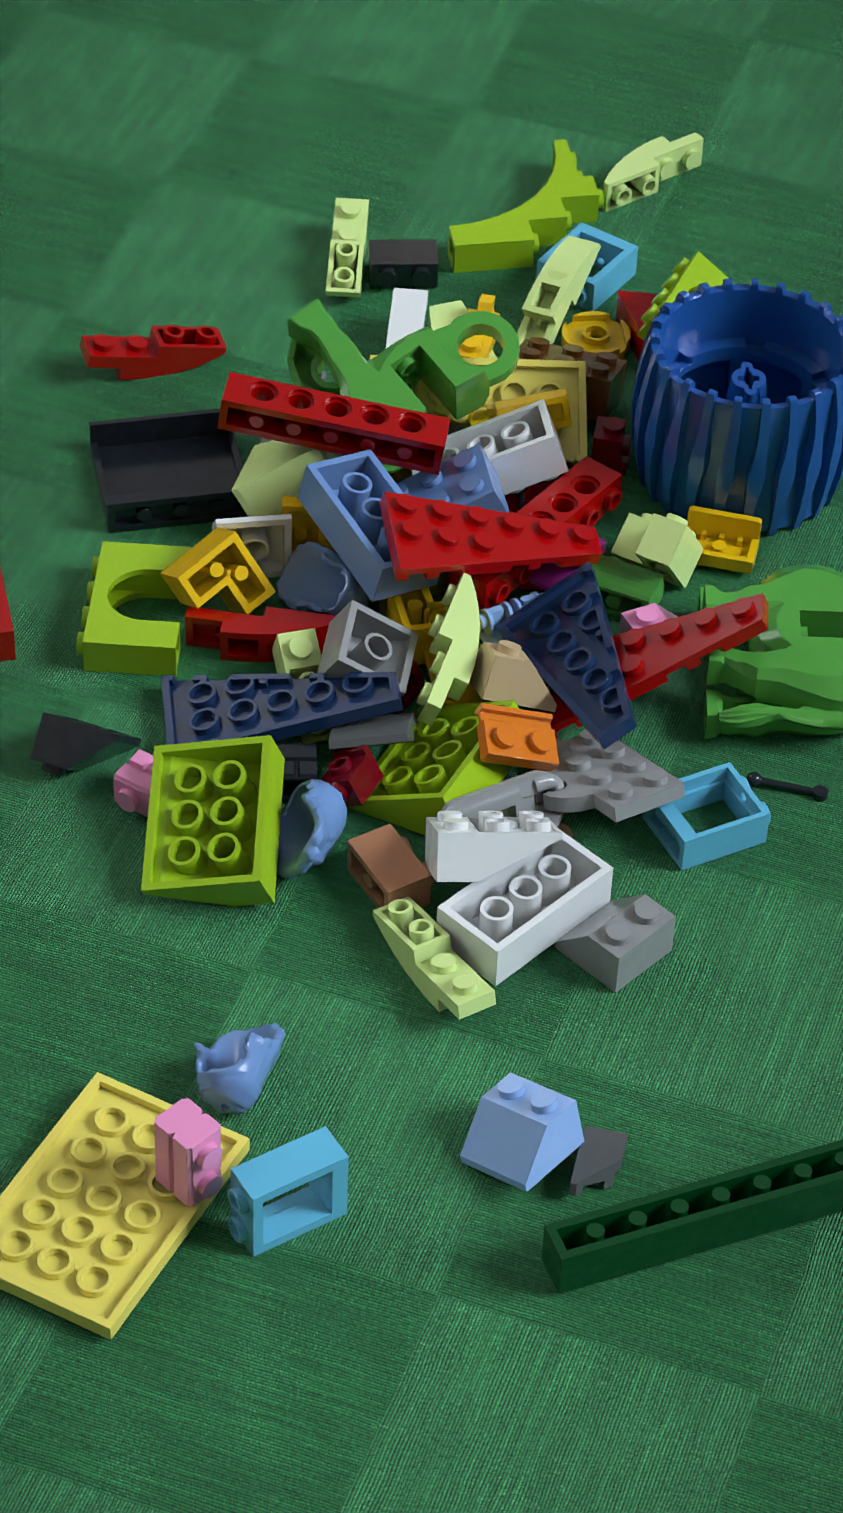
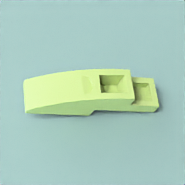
[602,132,704,212]
[326,198,369,298]
[517,235,601,346]
[416,573,480,726]
[373,896,496,1020]

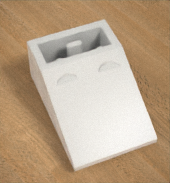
[425,810,563,882]

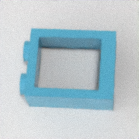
[536,222,638,311]
[643,762,771,871]
[227,1126,349,1257]

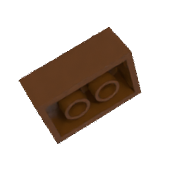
[519,337,627,420]

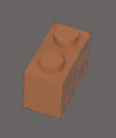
[347,824,434,908]

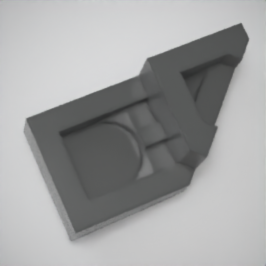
[569,1125,629,1196]

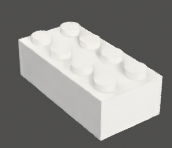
[411,399,568,495]
[436,832,613,986]

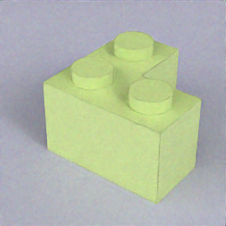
[611,513,704,589]

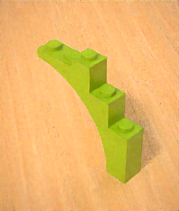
[448,139,604,273]

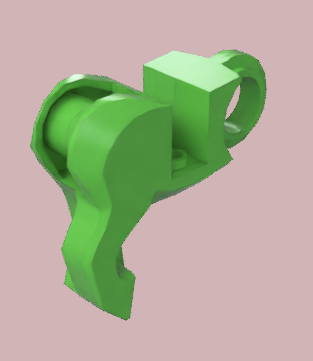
[287,299,520,473]

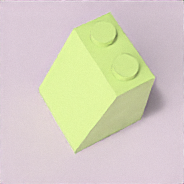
[231,440,345,517]

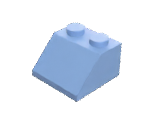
[460,1072,585,1192]

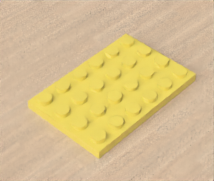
[0,1072,250,1340]

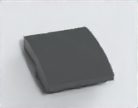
[328,711,419,750]

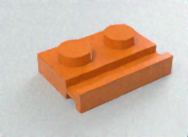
[474,703,559,771]

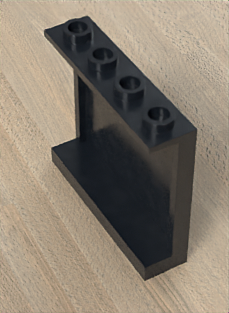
[89,409,248,534]

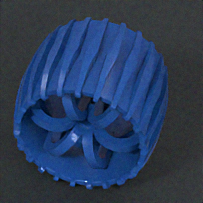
[631,278,843,536]

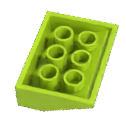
[349,700,519,836]
[141,735,285,906]

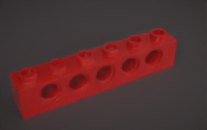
[218,372,451,475]
[449,456,622,611]

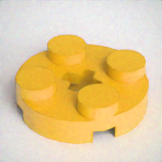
[561,311,631,360]

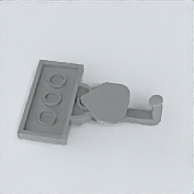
[441,730,685,827]

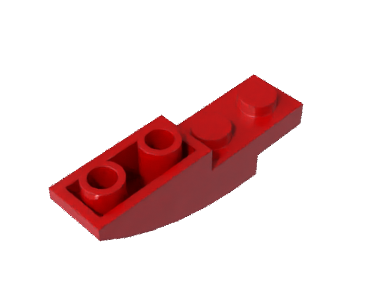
[79,324,227,380]
[185,606,336,663]

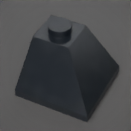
[30,712,141,776]

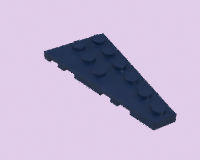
[496,561,637,750]
[161,672,403,745]

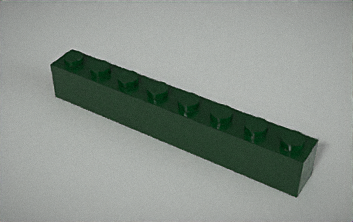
[541,1139,843,1293]

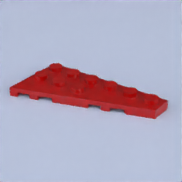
[379,491,603,581]
[542,593,769,739]

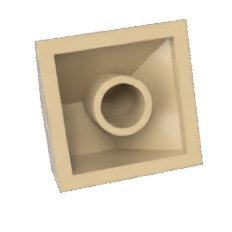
[469,640,557,712]

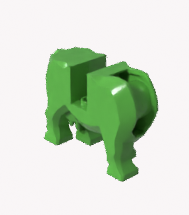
[697,563,843,740]

